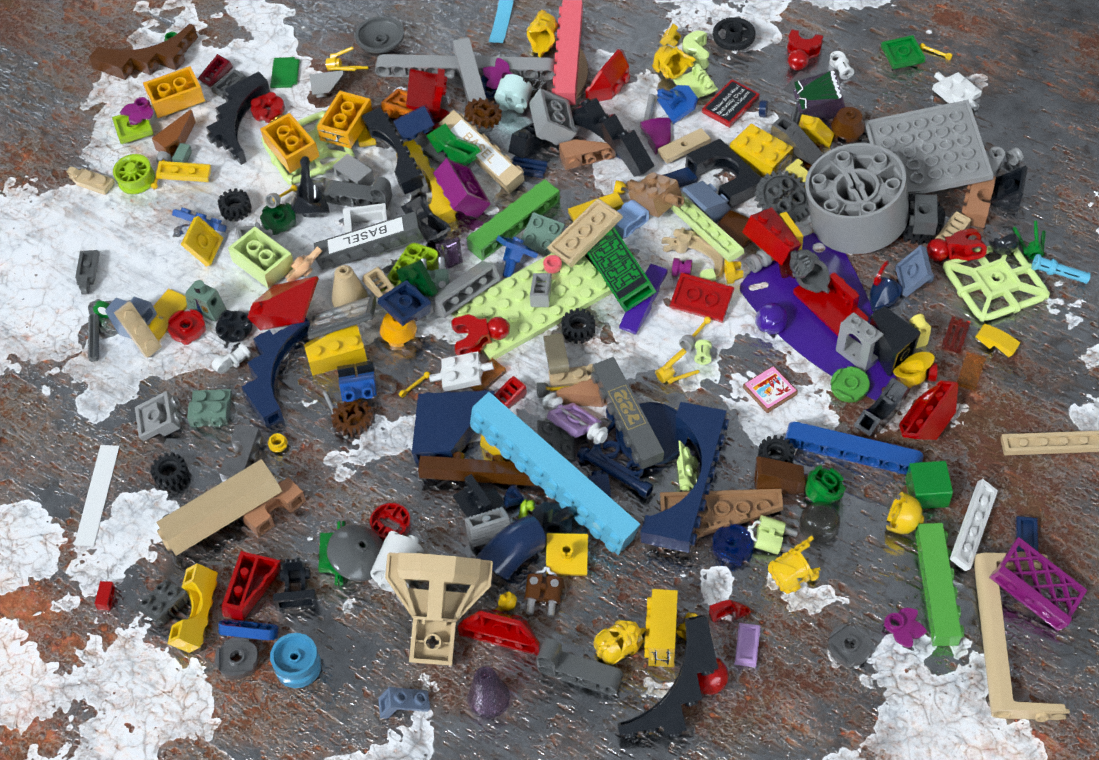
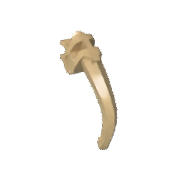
[661,227,725,279]

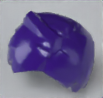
[755,302,788,335]

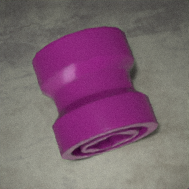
[672,258,692,276]

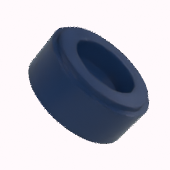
[759,100,768,118]

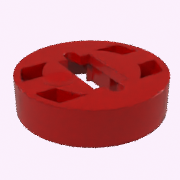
[370,503,411,542]

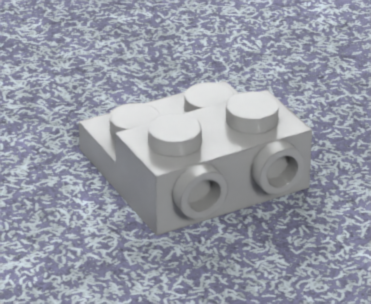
[135,391,182,441]

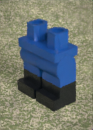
[337,360,377,402]

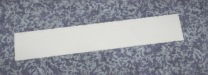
[74,445,119,546]

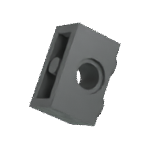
[909,194,938,235]

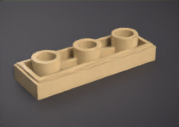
[658,128,711,164]

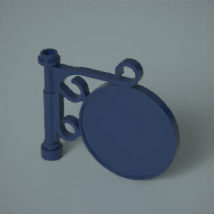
[577,402,688,499]

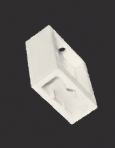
[343,203,391,233]

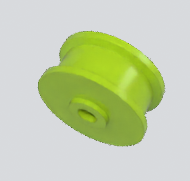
[113,154,155,194]

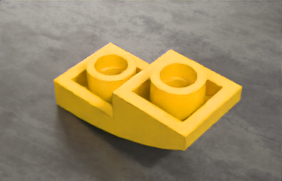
[975,324,1020,357]

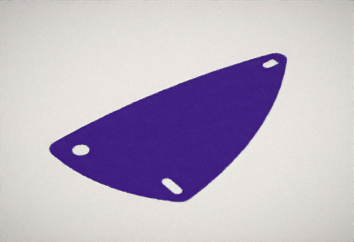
[740,233,896,401]

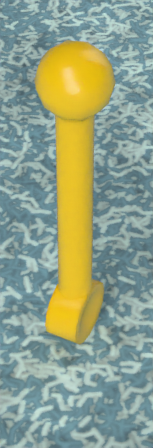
[919,43,952,60]
[399,371,431,398]

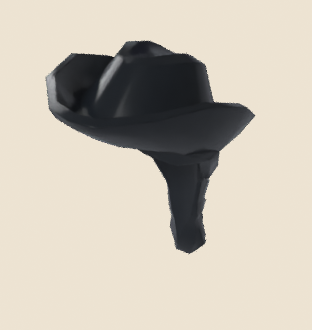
[291,156,330,218]

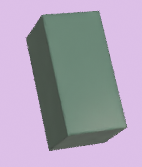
[172,143,192,163]

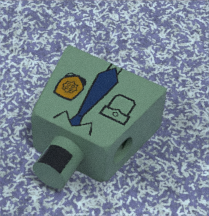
[185,280,226,322]

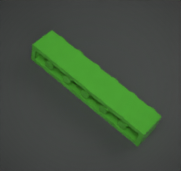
[466,179,560,261]
[915,523,964,646]

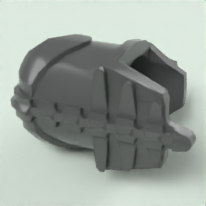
[790,249,831,293]

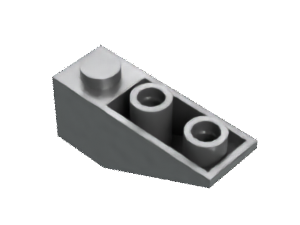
[770,115,823,165]

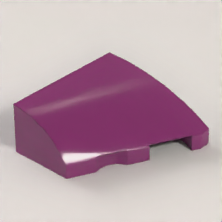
[640,117,671,154]

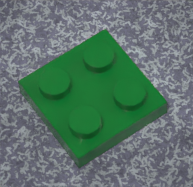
[881,35,926,69]

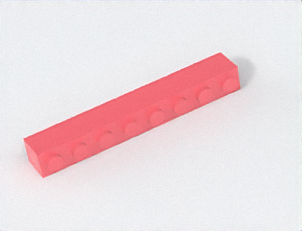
[552,0,583,105]

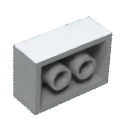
[529,88,576,145]

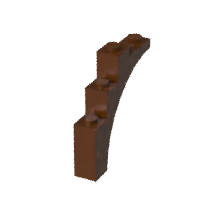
[89,24,198,80]

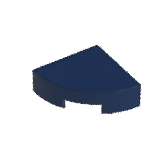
[504,485,525,508]

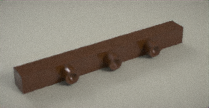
[418,452,539,486]

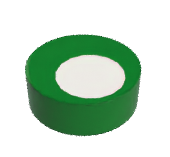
[93,301,110,318]

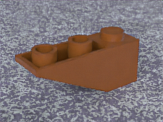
[152,109,196,158]

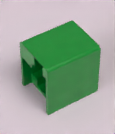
[905,461,953,509]

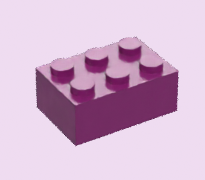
[433,158,491,218]

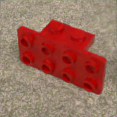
[406,68,447,113]
[793,272,869,336]

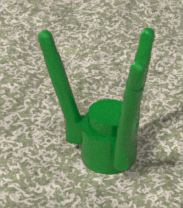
[1013,220,1046,260]

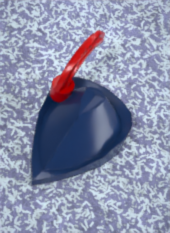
[870,260,902,312]

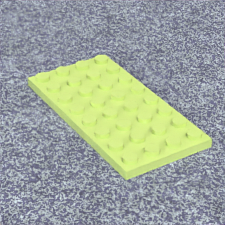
[451,253,612,362]

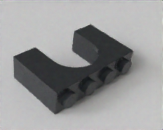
[685,139,761,208]

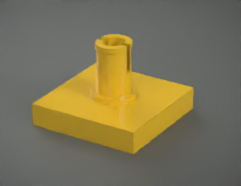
[180,216,224,267]
[546,533,588,576]

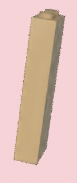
[156,459,283,556]

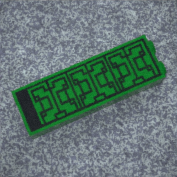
[587,227,657,312]

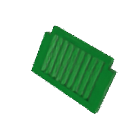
[270,57,300,88]

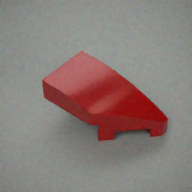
[709,600,751,622]

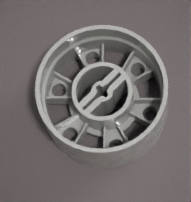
[805,143,909,254]

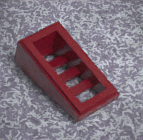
[197,54,233,87]

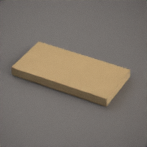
[547,198,623,268]

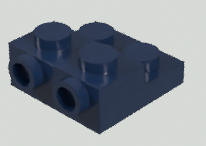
[378,280,431,326]

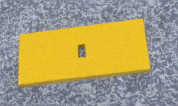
[148,288,187,341]

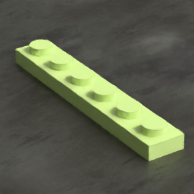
[670,194,744,262]

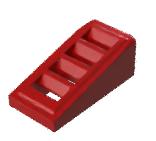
[495,376,527,409]

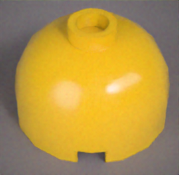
[886,492,924,534]

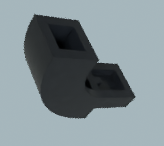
[854,377,910,436]

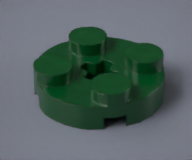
[260,202,296,235]

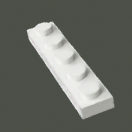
[950,479,998,571]

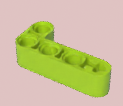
[380,243,439,292]

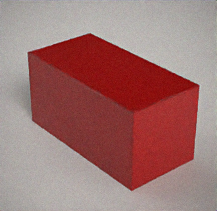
[94,581,116,611]

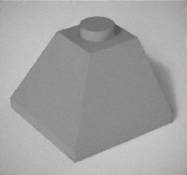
[309,70,345,98]

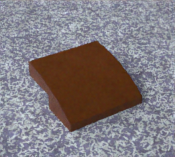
[718,210,752,249]

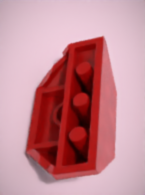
[585,49,630,102]
[899,380,958,440]
[457,609,540,655]

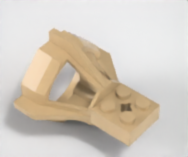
[385,552,493,666]

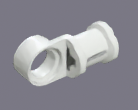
[829,51,854,80]
[212,344,252,374]

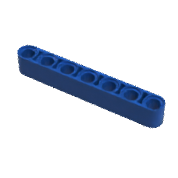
[784,422,924,475]

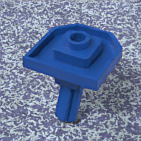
[657,85,698,124]
[496,235,538,278]

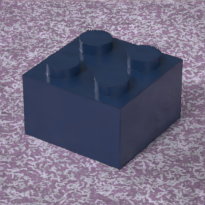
[393,104,435,141]

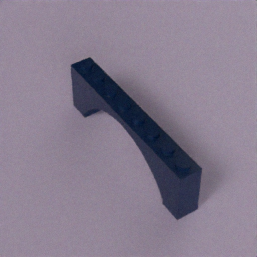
[640,402,730,553]

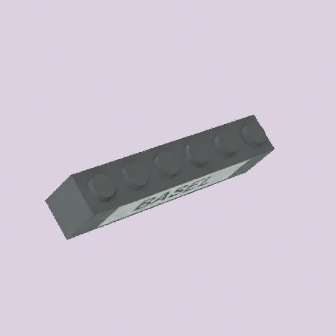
[313,211,424,270]

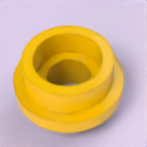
[268,433,288,452]

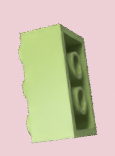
[228,227,294,289]

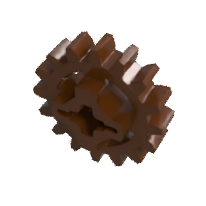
[464,98,502,129]
[331,398,374,437]

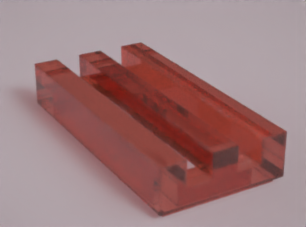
[941,316,971,354]

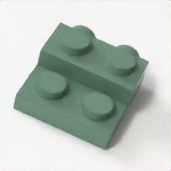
[187,389,232,427]

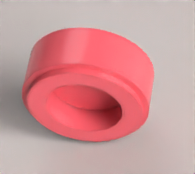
[543,255,562,273]

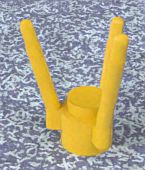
[326,47,369,71]
[655,348,699,385]

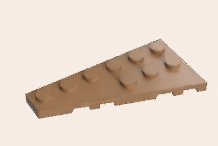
[660,489,783,549]

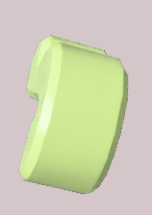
[682,31,709,69]

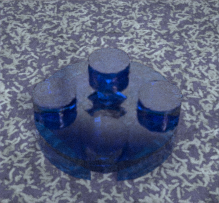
[712,524,754,566]

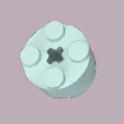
[494,74,533,113]

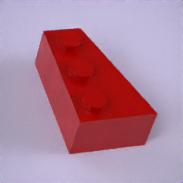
[222,551,281,621]

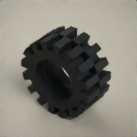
[217,188,252,222]
[561,308,595,344]
[758,435,795,463]
[150,452,189,491]

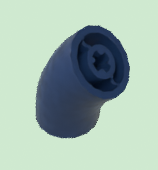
[476,515,546,580]

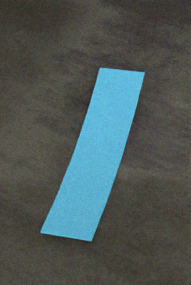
[489,0,514,43]

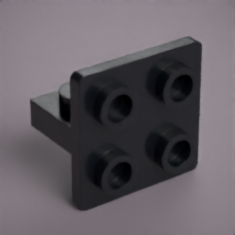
[453,474,506,518]

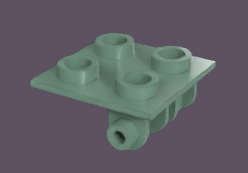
[521,212,565,256]

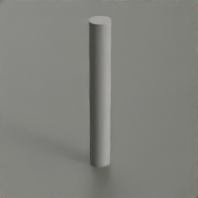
[641,94,655,135]

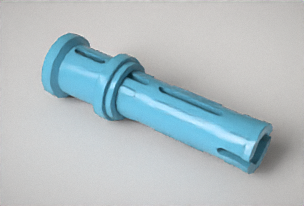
[1031,254,1091,284]

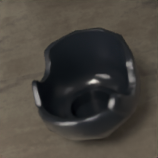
[988,234,1019,255]

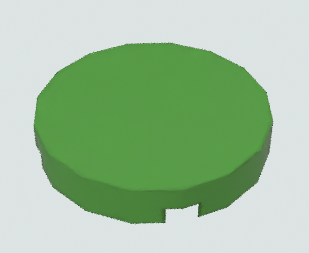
[830,366,870,403]

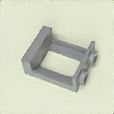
[836,312,884,372]

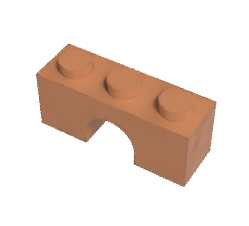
[961,176,996,228]
[242,477,306,538]

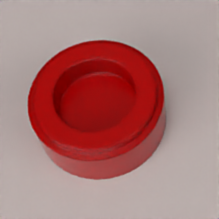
[927,363,937,382]

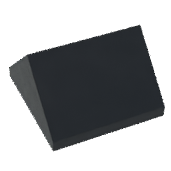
[990,165,1028,211]

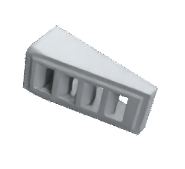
[530,273,552,307]

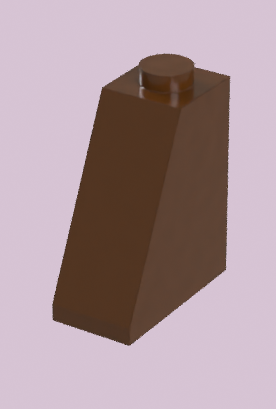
[754,457,808,494]

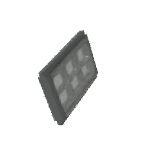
[308,296,377,339]

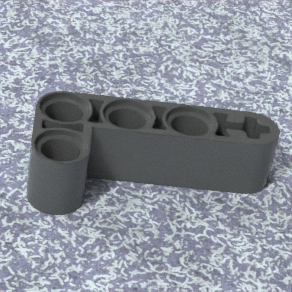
[323,177,392,210]
[536,638,624,695]

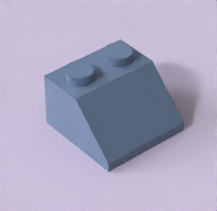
[682,181,731,224]

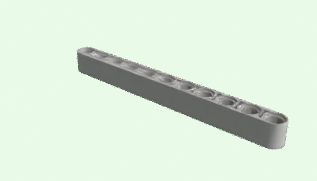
[375,54,556,80]

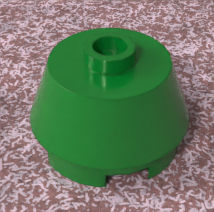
[805,465,846,506]

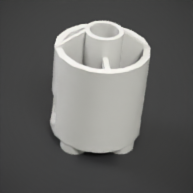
[370,531,424,592]

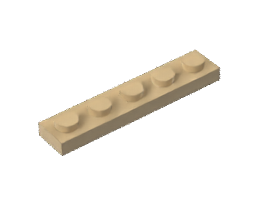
[1001,431,1099,455]

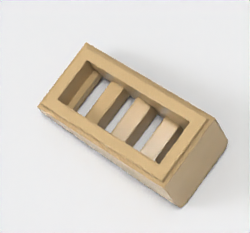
[935,211,971,240]
[362,267,395,298]

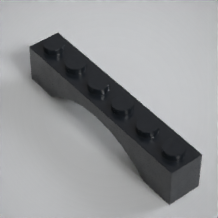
[362,107,424,195]

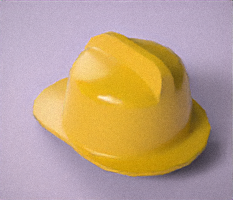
[893,352,935,388]

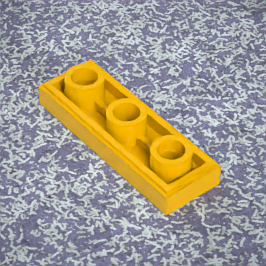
[568,192,624,222]

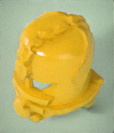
[527,10,558,58]
[652,45,696,79]
[768,536,821,594]
[594,619,646,665]

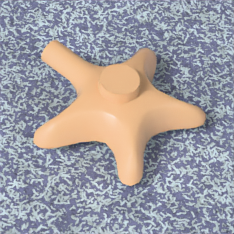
[285,246,322,282]

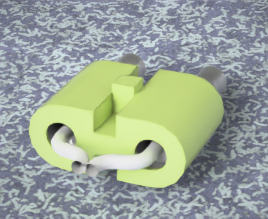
[747,515,798,555]

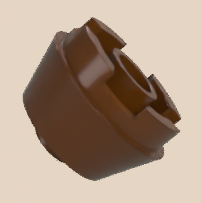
[831,107,865,142]

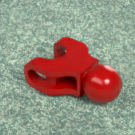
[787,29,824,71]
[927,229,987,261]
[451,314,510,355]

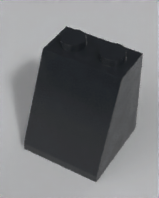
[870,306,921,377]

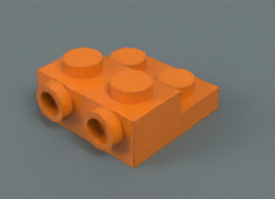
[381,89,413,119]

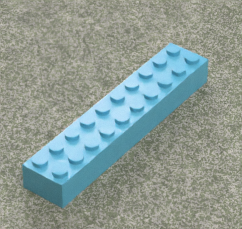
[470,392,640,555]

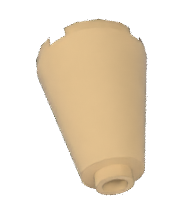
[331,265,368,308]

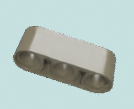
[543,334,569,375]

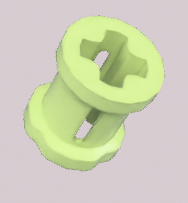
[694,339,712,365]

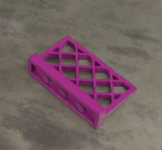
[989,537,1087,631]

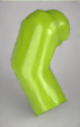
[518,499,535,519]

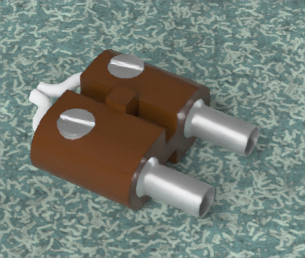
[524,567,564,617]

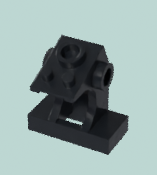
[273,557,318,610]

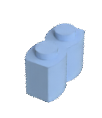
[614,200,649,238]

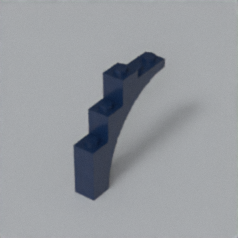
[242,318,310,428]

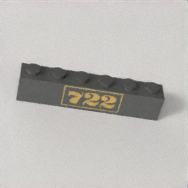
[590,357,664,470]

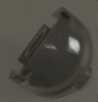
[799,501,840,543]

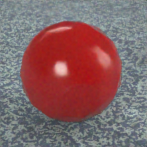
[697,658,729,695]

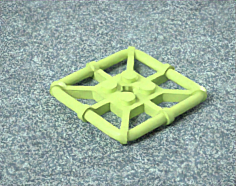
[261,110,355,185]
[943,246,1050,322]

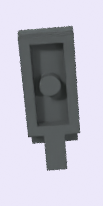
[75,250,100,295]

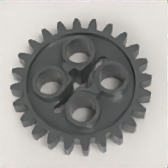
[754,170,809,223]

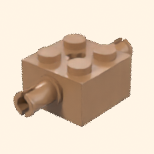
[626,172,684,218]

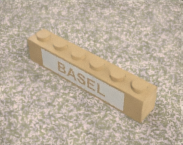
[439,110,525,194]

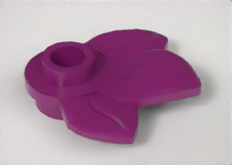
[482,58,512,89]
[120,97,153,125]
[884,608,927,647]

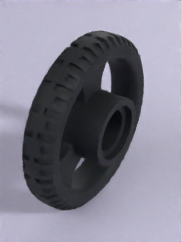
[713,17,756,51]

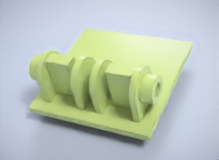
[673,63,718,98]
[677,441,699,492]

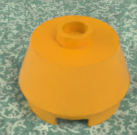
[380,313,417,347]

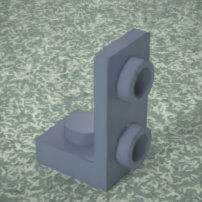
[378,687,430,719]

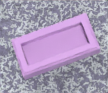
[734,623,760,667]

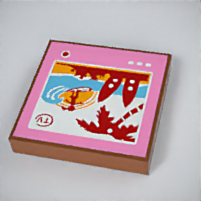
[743,365,798,413]

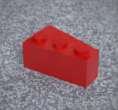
[742,207,801,266]

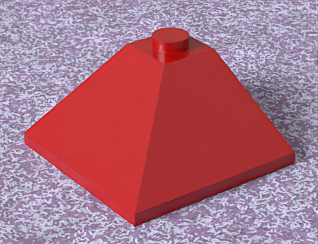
[247,276,319,331]

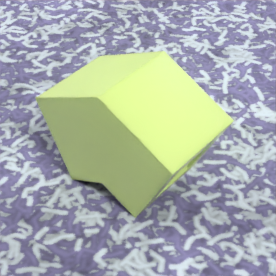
[699,268,716,282]

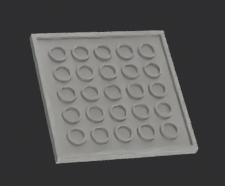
[864,99,993,196]

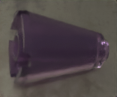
[467,666,510,718]

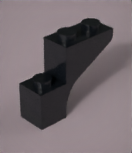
[401,196,452,243]

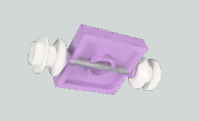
[542,393,608,444]

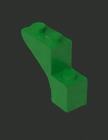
[426,123,481,166]

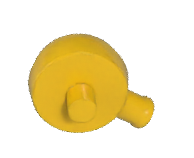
[495,592,517,612]

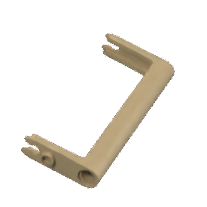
[974,552,1070,722]

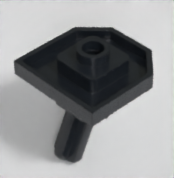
[532,502,573,542]

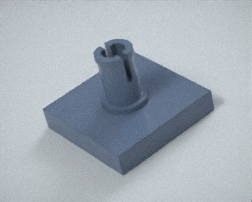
[895,245,934,297]

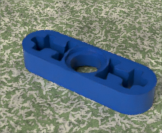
[218,619,279,640]

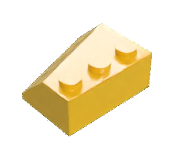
[304,324,367,376]

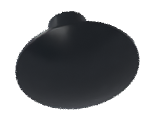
[215,310,253,343]

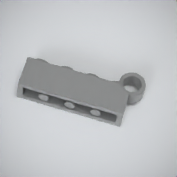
[425,261,501,318]

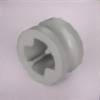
[1006,147,1024,166]

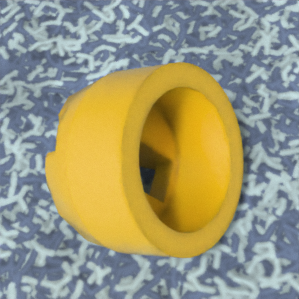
[613,180,627,195]

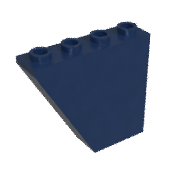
[412,390,496,463]

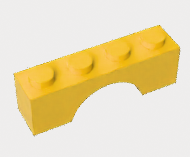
[167,563,218,653]

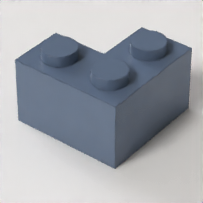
[105,296,157,339]

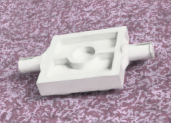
[932,72,982,111]
[429,351,494,392]

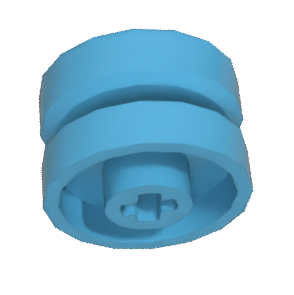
[270,633,321,688]

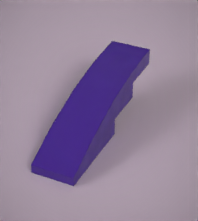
[619,264,668,335]

